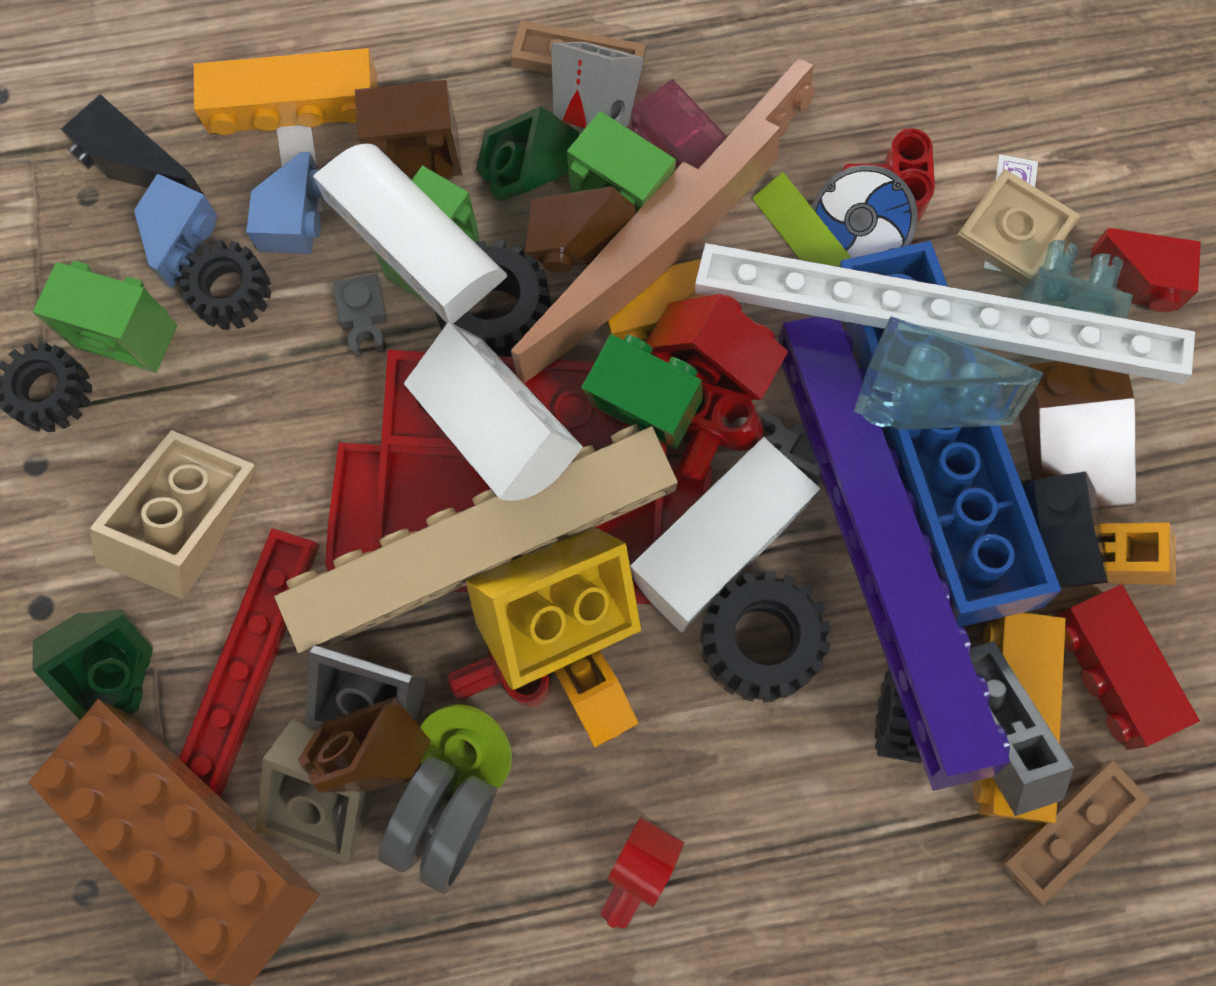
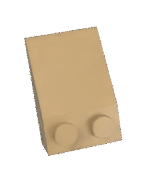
[89,430,256,599]

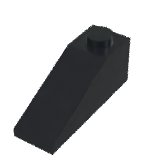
[61,94,204,195]

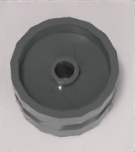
[378,755,497,894]

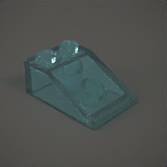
[854,316,1043,430]

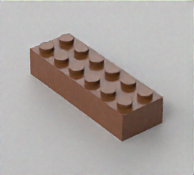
[28,699,320,986]

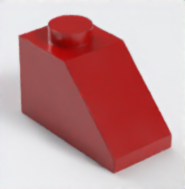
[1091,228,1201,312]

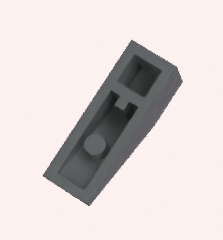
[969,641,1074,816]

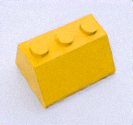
[466,527,641,690]

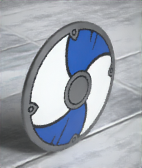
[812,165,918,258]

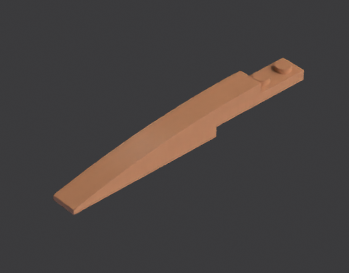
[511,58,815,383]

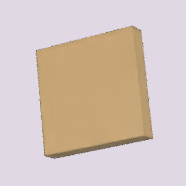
[954,169,1081,289]

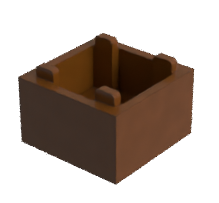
[355,80,462,180]

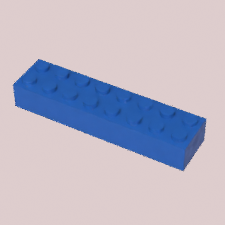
[839,241,1061,626]

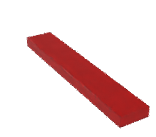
[179,528,320,798]

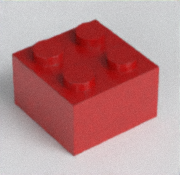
[646,293,788,400]

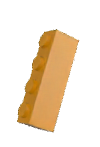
[194,48,378,135]
[973,612,1066,823]

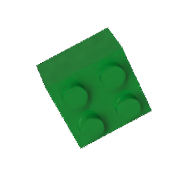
[581,334,703,450]

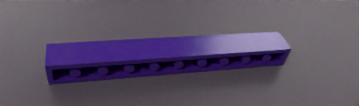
[778,316,1010,791]

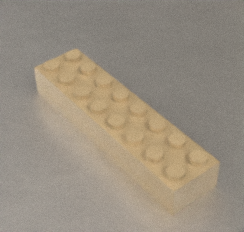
[274,424,678,653]

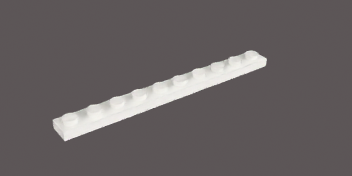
[695,243,1195,384]

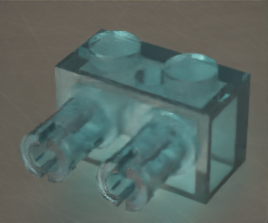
[1020,240,1133,319]

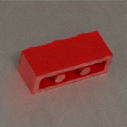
[1053,584,1200,750]

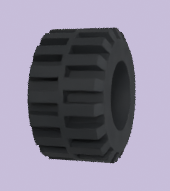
[434,240,551,357]
[700,571,830,703]

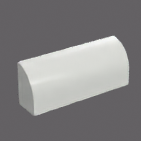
[313,144,507,324]
[404,322,583,501]
[630,437,820,633]

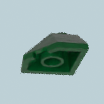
[476,106,580,202]
[32,610,153,720]

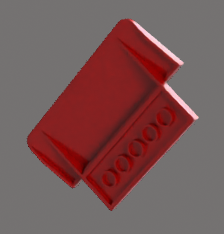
[325,350,712,605]

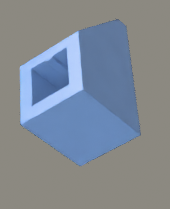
[246,152,323,254]
[134,174,218,289]

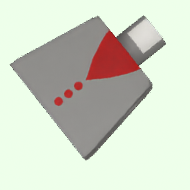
[551,42,644,136]

